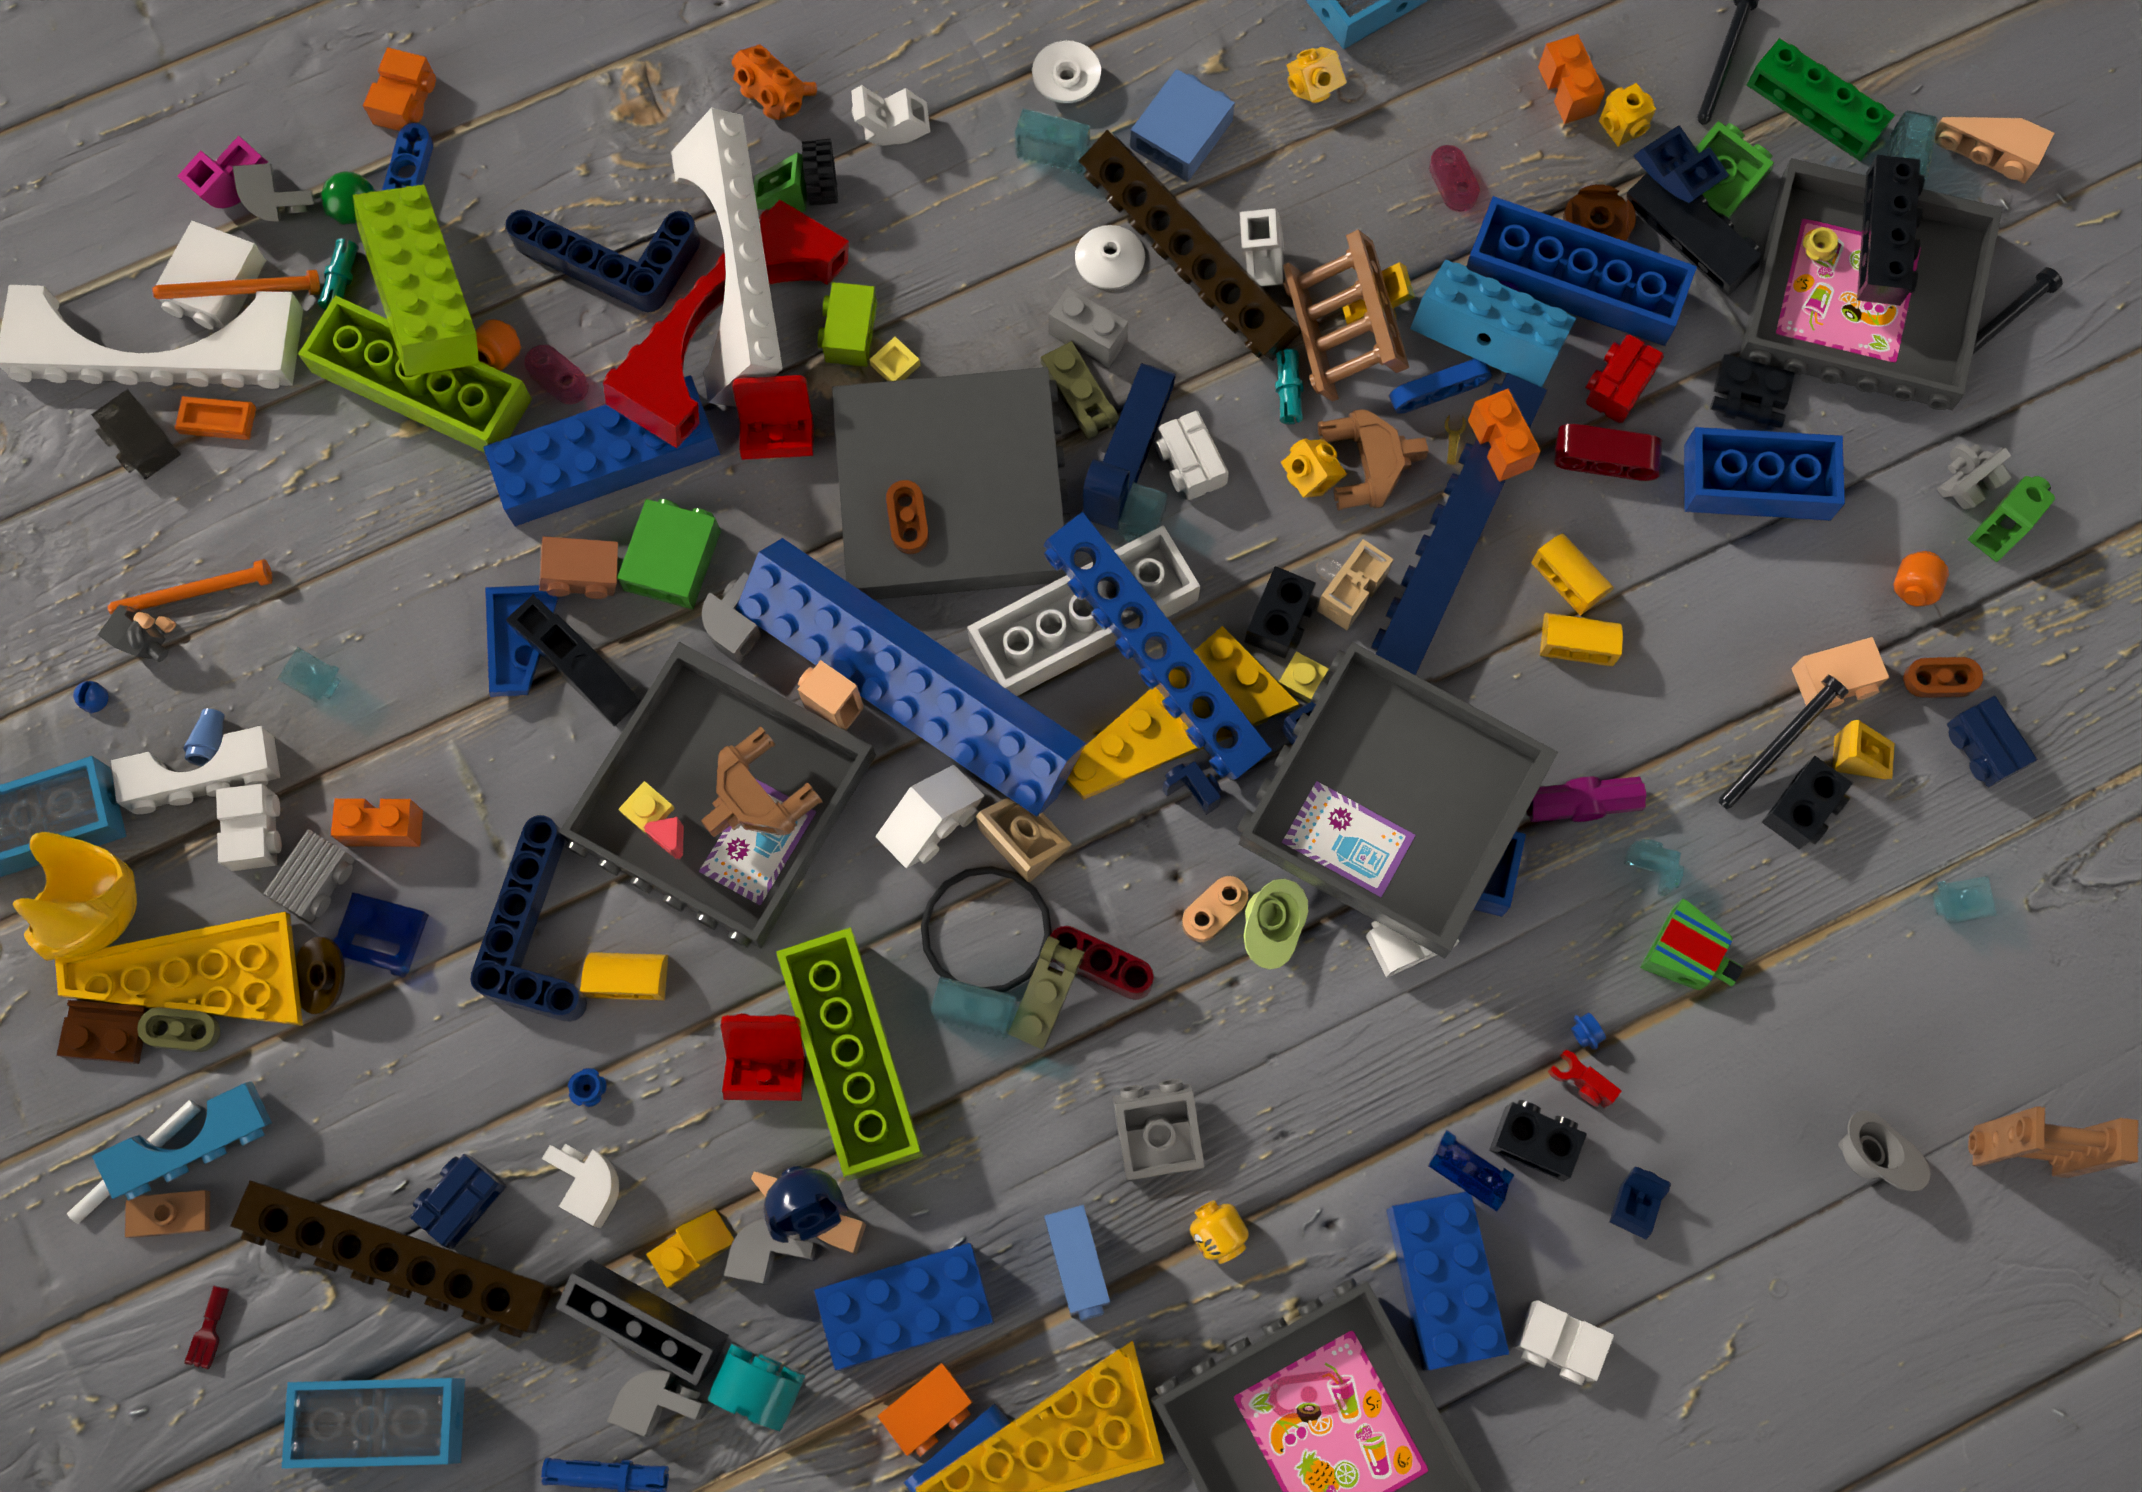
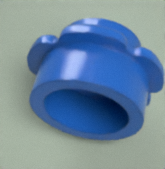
[1571,1012,1606,1049]
[568,1068,607,1107]

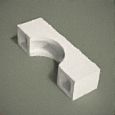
[111,726,280,814]

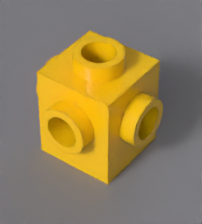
[1286,47,1347,103]
[1599,82,1656,147]
[1280,438,1347,498]

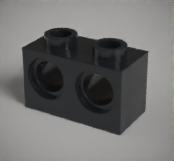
[1244,566,1319,659]
[1762,756,1853,850]
[1489,1100,1587,1181]

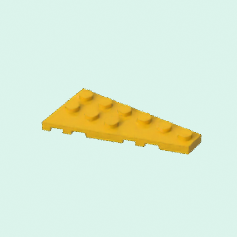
[55,912,303,1026]

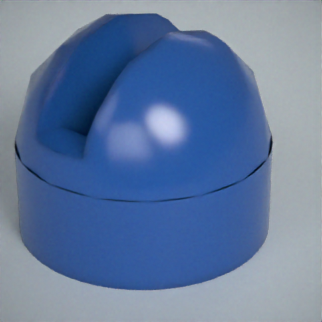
[73,681,109,713]

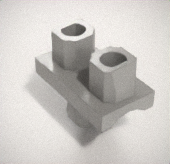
[1937,444,2011,509]

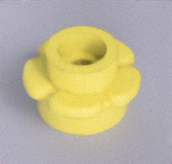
[1803,227,1838,261]

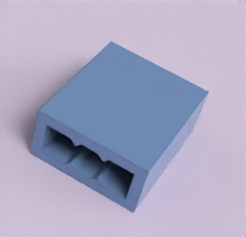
[1130,69,1235,182]
[1044,1205,1110,1321]

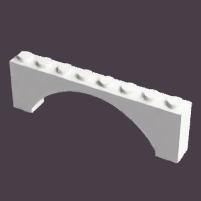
[671,107,782,407]
[0,285,303,389]

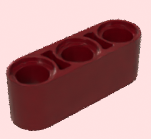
[1554,424,1663,481]
[1050,926,1154,1000]

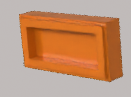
[175,396,256,440]

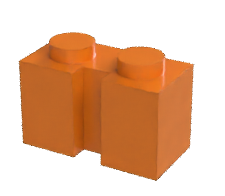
[1538,34,1605,124]
[363,47,436,131]
[1468,389,1541,482]
[331,798,423,847]
[877,1363,974,1457]

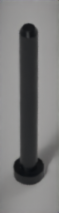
[1697,0,1759,125]
[1973,267,2063,354]
[1718,674,1849,809]

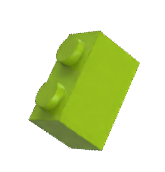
[817,282,878,367]

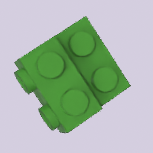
[1696,121,1774,218]

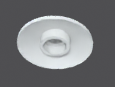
[1032,41,1101,103]
[1075,225,1145,290]

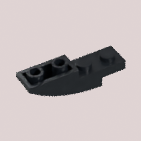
[506,594,641,727]

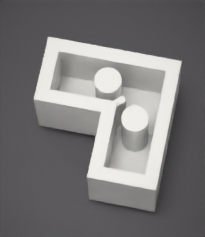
[875,765,985,869]

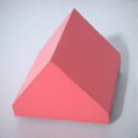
[644,817,684,859]

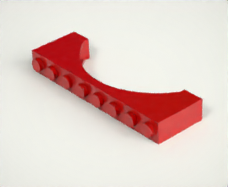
[603,199,849,448]

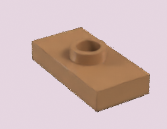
[125,1190,210,1238]

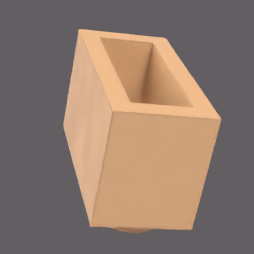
[1791,637,1889,710]
[797,660,864,730]

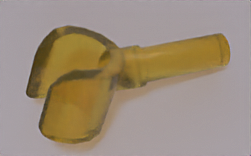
[1444,414,1466,465]

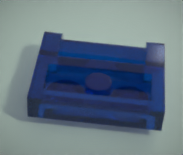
[333,892,429,978]
[1428,1130,1514,1212]

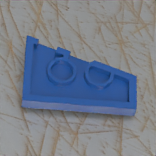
[485,585,559,697]

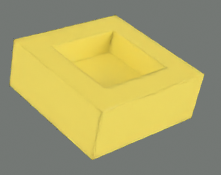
[869,337,921,381]
[1278,651,1329,703]
[618,781,675,837]

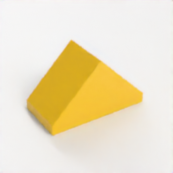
[1832,720,1895,779]

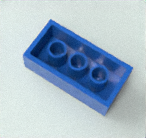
[1684,427,1845,521]
[1386,1191,1509,1371]
[814,1243,994,1371]

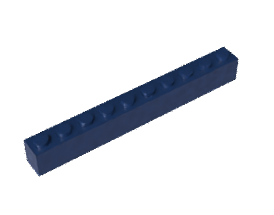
[1371,373,1547,676]

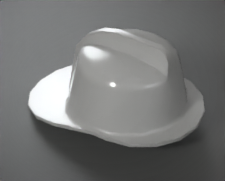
[1838,1111,1931,1192]

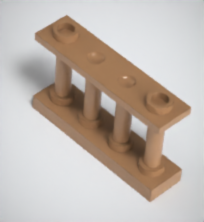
[1283,229,1410,402]
[1968,1106,2138,1178]

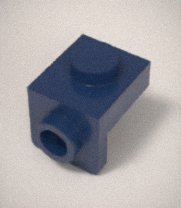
[1162,761,1222,815]
[1609,1167,1671,1240]

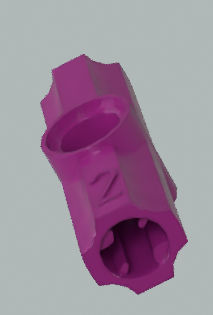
[1527,776,1646,822]

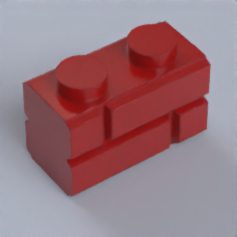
[1585,334,1664,424]

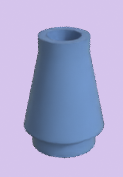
[183,709,225,766]

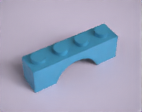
[92,1081,272,1201]

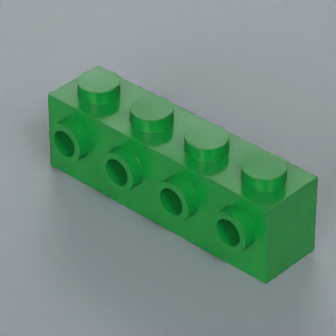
[1746,38,1895,162]

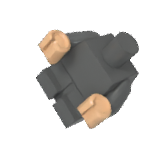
[98,605,176,662]

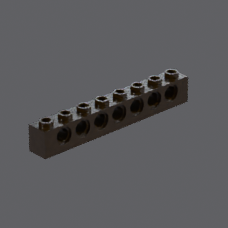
[1078,130,1301,360]
[230,1180,554,1338]

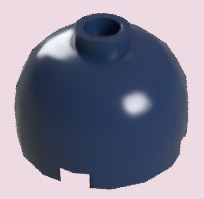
[763,1166,848,1243]

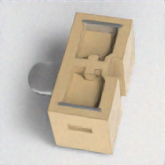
[1316,539,1394,631]

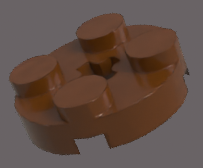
[1563,184,1636,242]

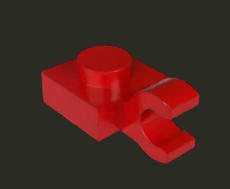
[1548,1050,1622,1108]

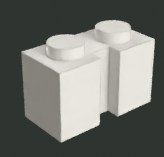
[216,784,282,871]
[1513,1300,1614,1385]

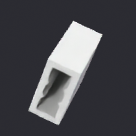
[156,221,267,330]

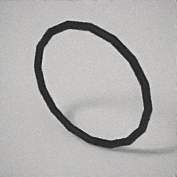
[921,866,1052,995]

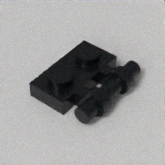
[1710,354,1795,428]

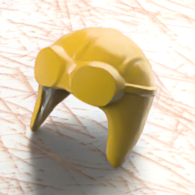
[13,832,137,961]

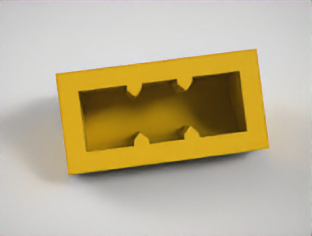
[1531,533,1614,616]
[1539,613,1623,667]
[580,952,669,1001]

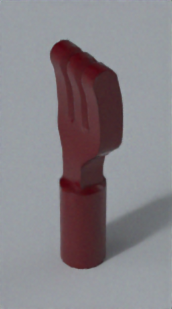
[184,1285,229,1369]

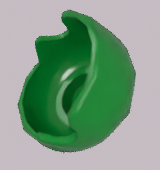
[321,171,375,225]

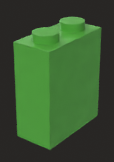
[617,499,721,610]

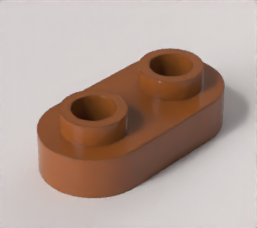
[886,480,929,554]
[1903,657,1983,698]

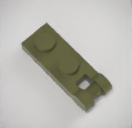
[1041,341,1119,440]
[1008,936,1085,1050]

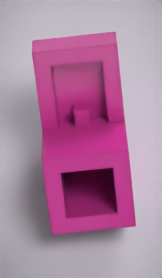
[177,135,268,208]

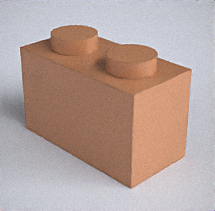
[539,536,618,599]

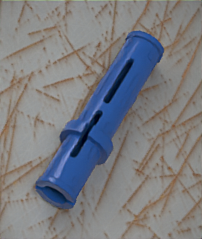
[541,1458,669,1492]

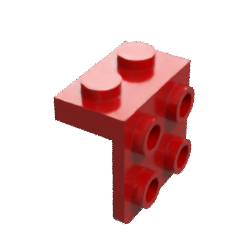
[733,375,814,460]
[720,1014,806,1101]

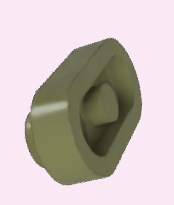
[138,1007,220,1052]

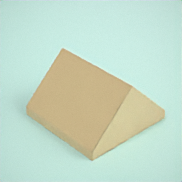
[976,797,1072,883]

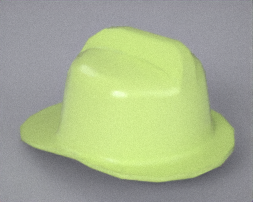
[1243,879,1308,969]

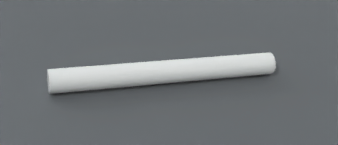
[67,1099,201,1224]

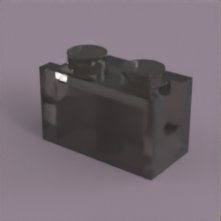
[91,389,181,480]

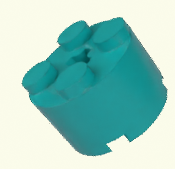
[708,1343,806,1431]

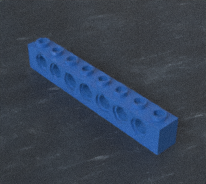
[1043,511,1272,781]

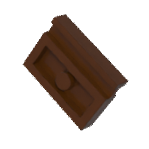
[56,1000,150,1064]

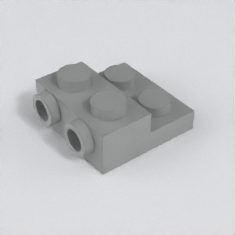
[1112,1079,1205,1181]

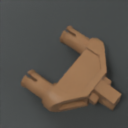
[1318,409,1429,511]
[701,726,822,837]

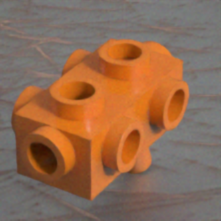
[732,44,817,120]

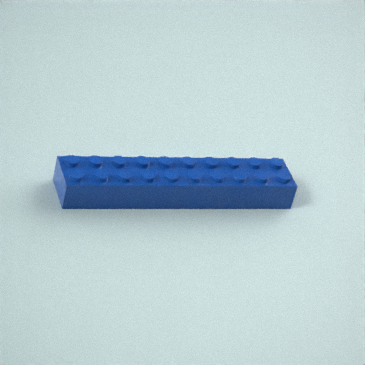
[736,538,1086,817]

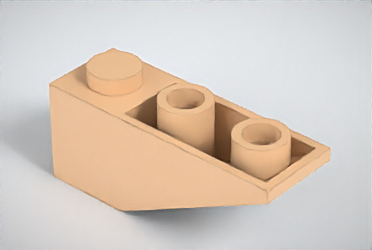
[1928,117,2054,184]

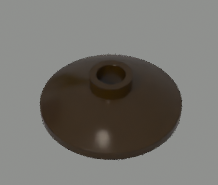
[295,937,345,1014]

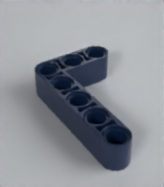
[505,209,700,312]
[1083,363,1176,531]
[470,815,587,1022]

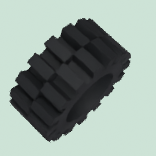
[802,139,838,206]

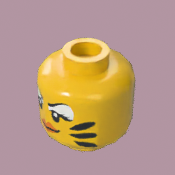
[1190,1200,1249,1264]

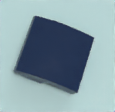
[1634,125,1729,203]

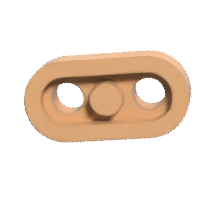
[1182,876,1248,942]

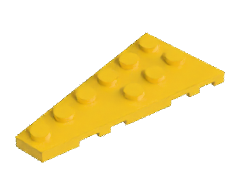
[1066,626,1299,800]
[915,1340,1165,1492]

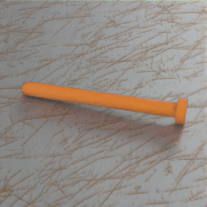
[152,270,320,300]
[107,559,273,615]

